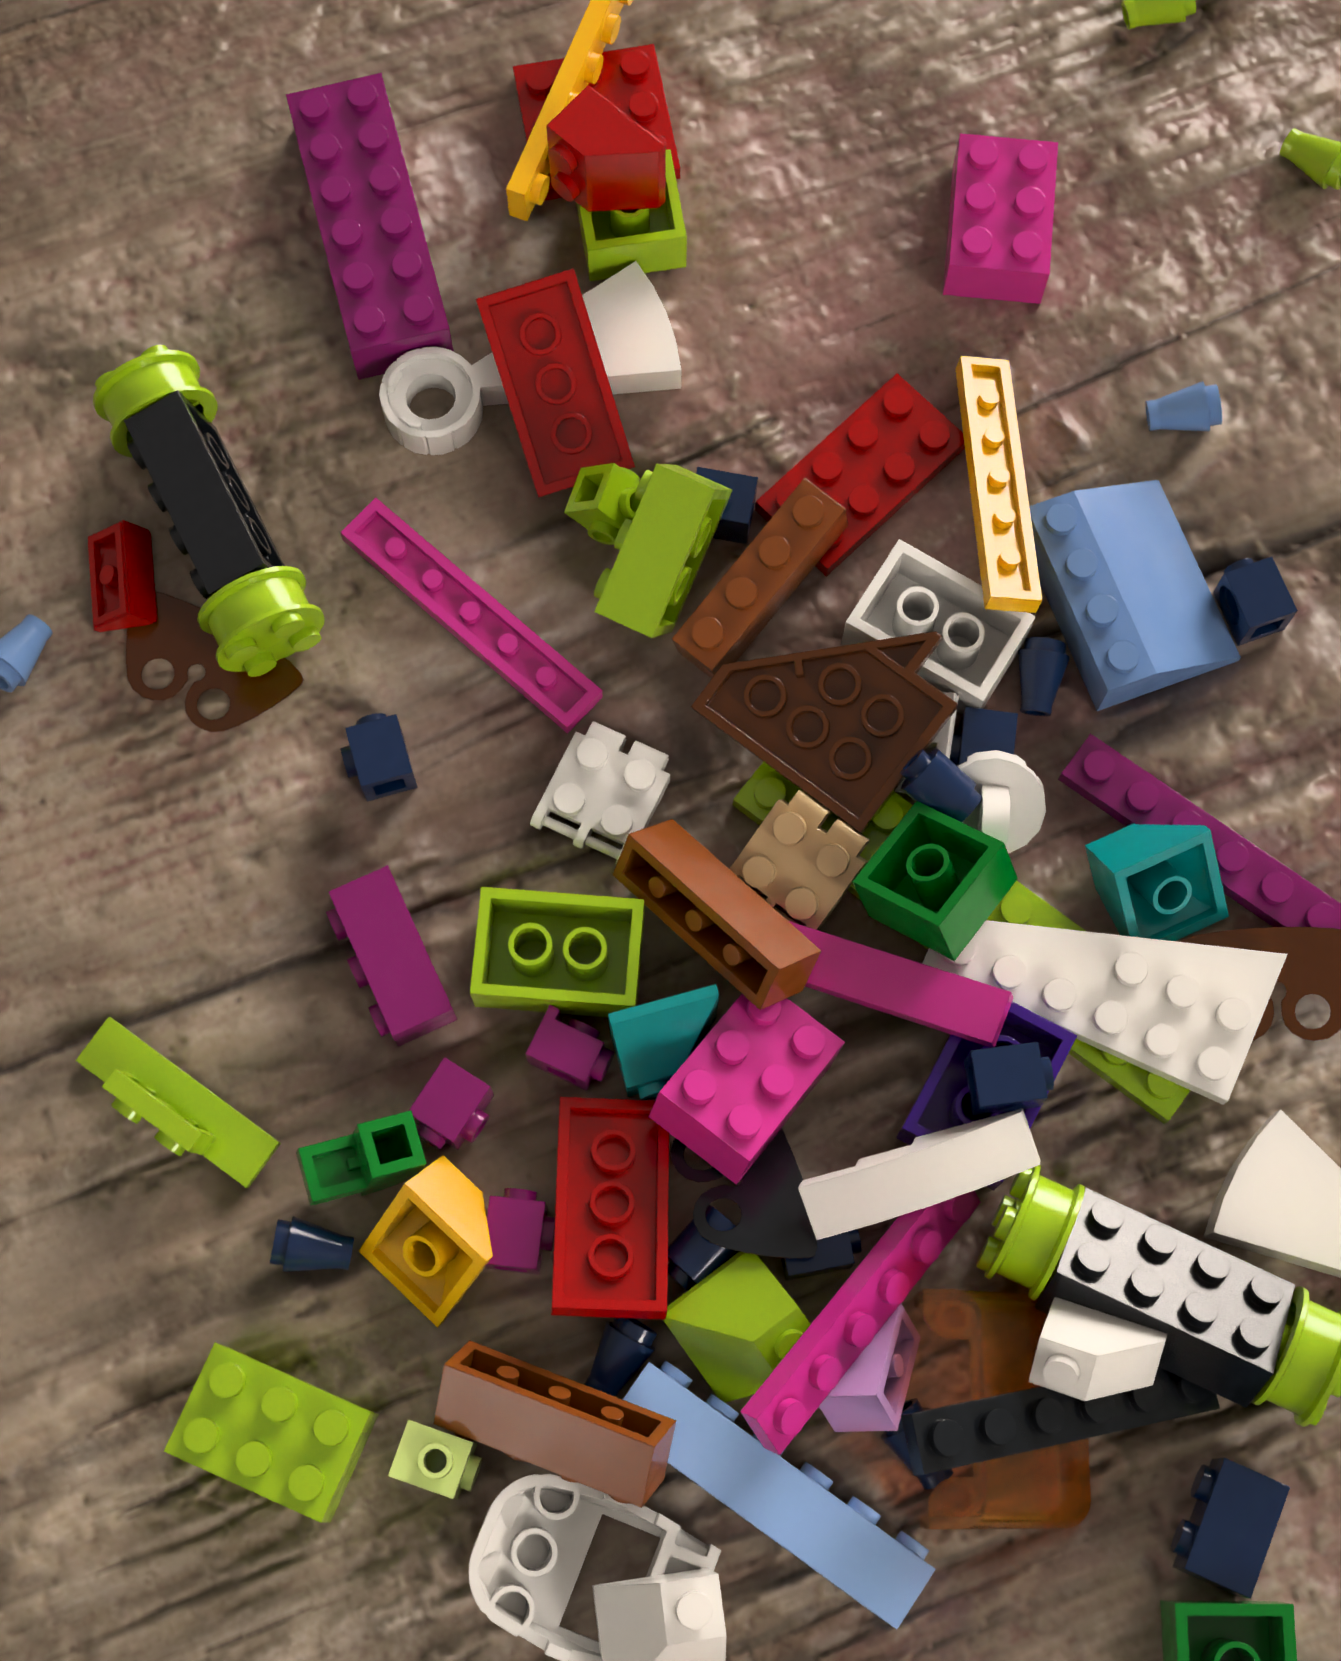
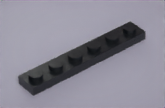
[901,1367,1220,1476]

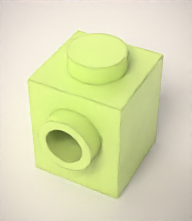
[388,1420,482,1499]

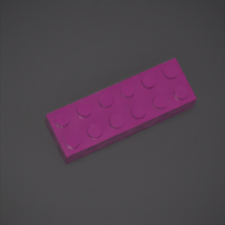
[286,73,454,380]

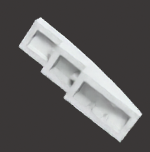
[798,1108,1041,1240]

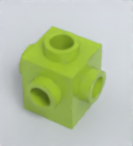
[564,463,640,545]

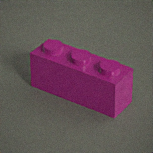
[326,865,457,1047]

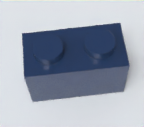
[1171,1458,1290,1599]

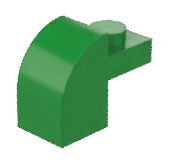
[296,1110,427,1206]

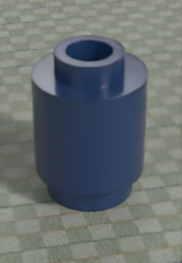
[900,749,982,822]

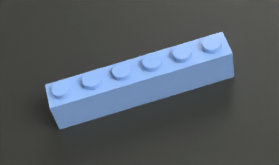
[623,1360,936,1629]

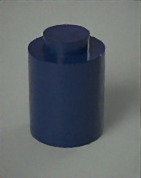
[668,1205,739,1292]

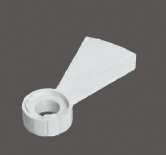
[379,261,681,455]
[1204,1110,1341,1278]

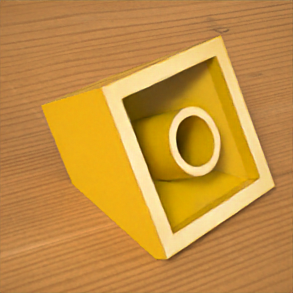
[359,1155,493,1328]

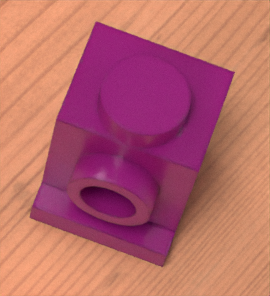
[525,1005,615,1091]

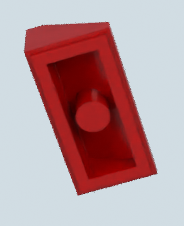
[88,520,157,632]

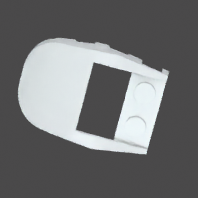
[469,1474,721,1661]

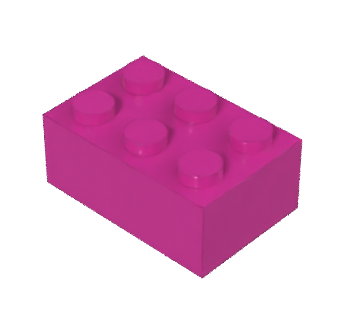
[943,133,1058,304]
[649,994,845,1185]

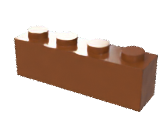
[672,478,848,679]
[612,819,821,1010]
[433,1340,676,1508]

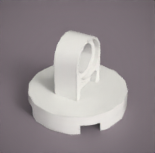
[957,750,1046,854]

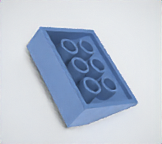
[1029,480,1241,711]

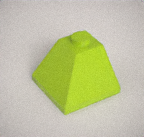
[663,1252,811,1403]

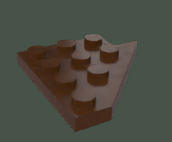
[691,631,958,834]

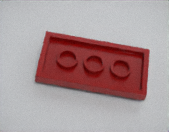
[476,268,635,498]
[755,373,965,577]
[551,1097,669,1320]

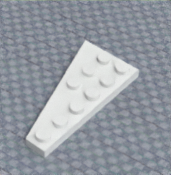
[922,920,1287,1105]

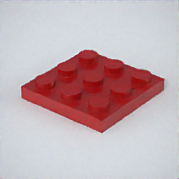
[513,44,680,201]

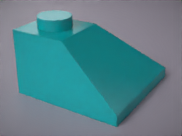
[1085,824,1229,941]
[608,984,719,1100]

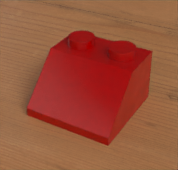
[546,85,666,212]

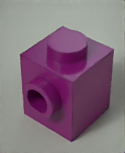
[408,1057,494,1150]
[484,1188,555,1275]

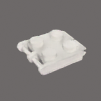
[530,721,670,865]

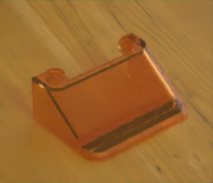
[914,1289,1091,1529]

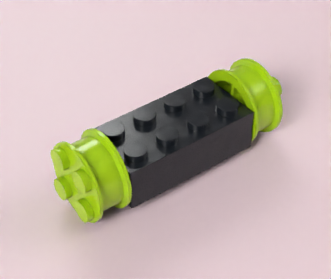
[93,345,325,677]
[976,1165,1341,1427]

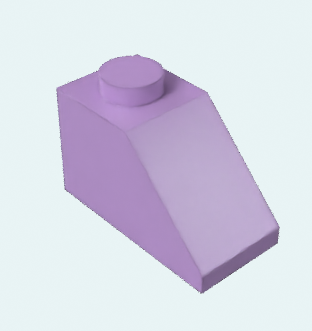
[818,1303,921,1432]

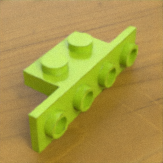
[75,1017,281,1188]

